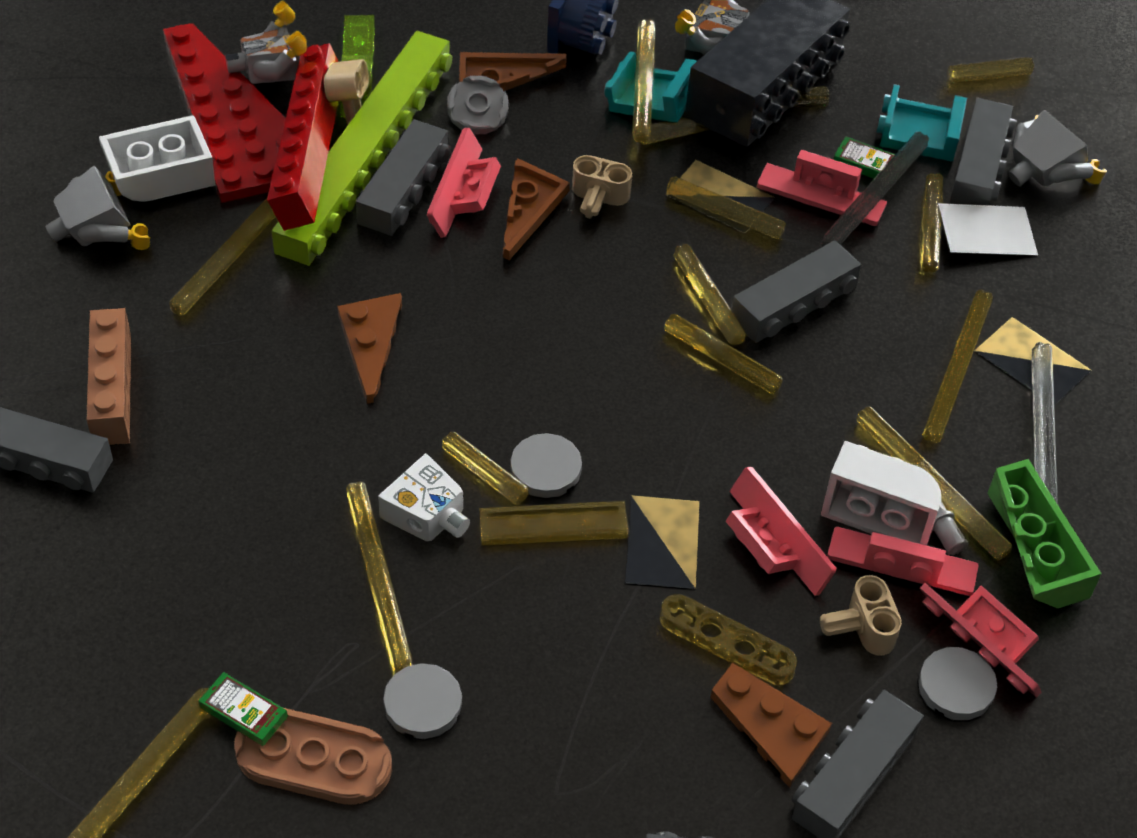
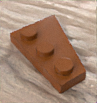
[711,663,832,788]

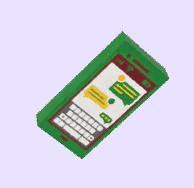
[833,137,903,185]
[199,672,288,747]

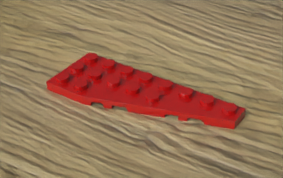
[163,23,286,203]

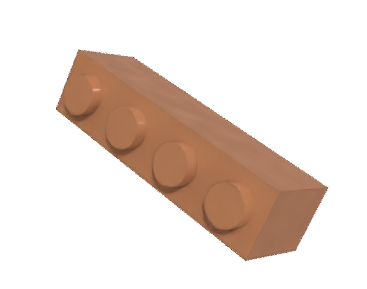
[87,308,131,445]

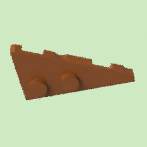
[459,52,566,91]
[503,159,570,260]
[337,293,402,404]

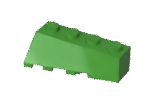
[987,459,1102,608]

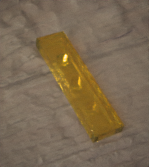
[479,501,629,546]

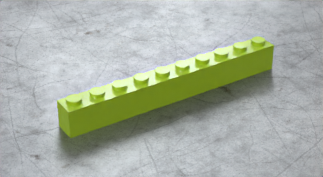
[272,30,452,266]

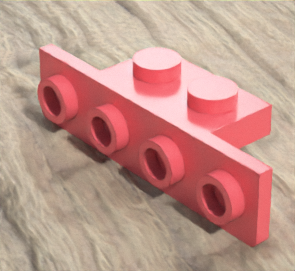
[427,127,501,238]
[757,150,887,226]
[725,467,837,596]
[827,527,979,596]
[920,583,1042,698]

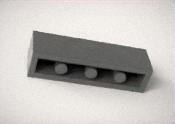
[949,98,1016,205]
[356,119,451,236]
[730,240,861,343]
[0,407,113,493]
[792,690,924,838]

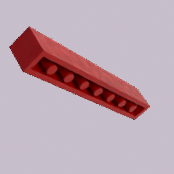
[267,43,339,231]

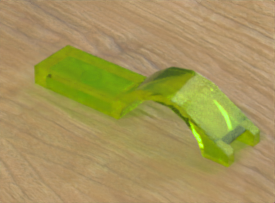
[341,15,375,117]

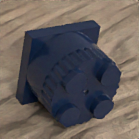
[547,0,619,55]

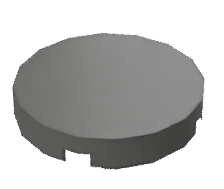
[447,76,509,134]
[510,433,582,498]
[918,647,997,720]
[383,663,462,739]

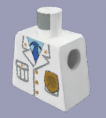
[378,453,470,541]

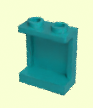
[604,52,697,123]
[876,84,967,161]

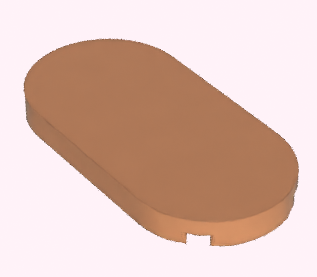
[234,708,392,804]

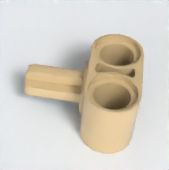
[324,59,369,124]
[572,155,632,219]
[820,575,902,655]

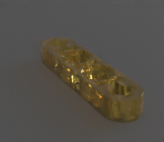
[660,594,797,685]

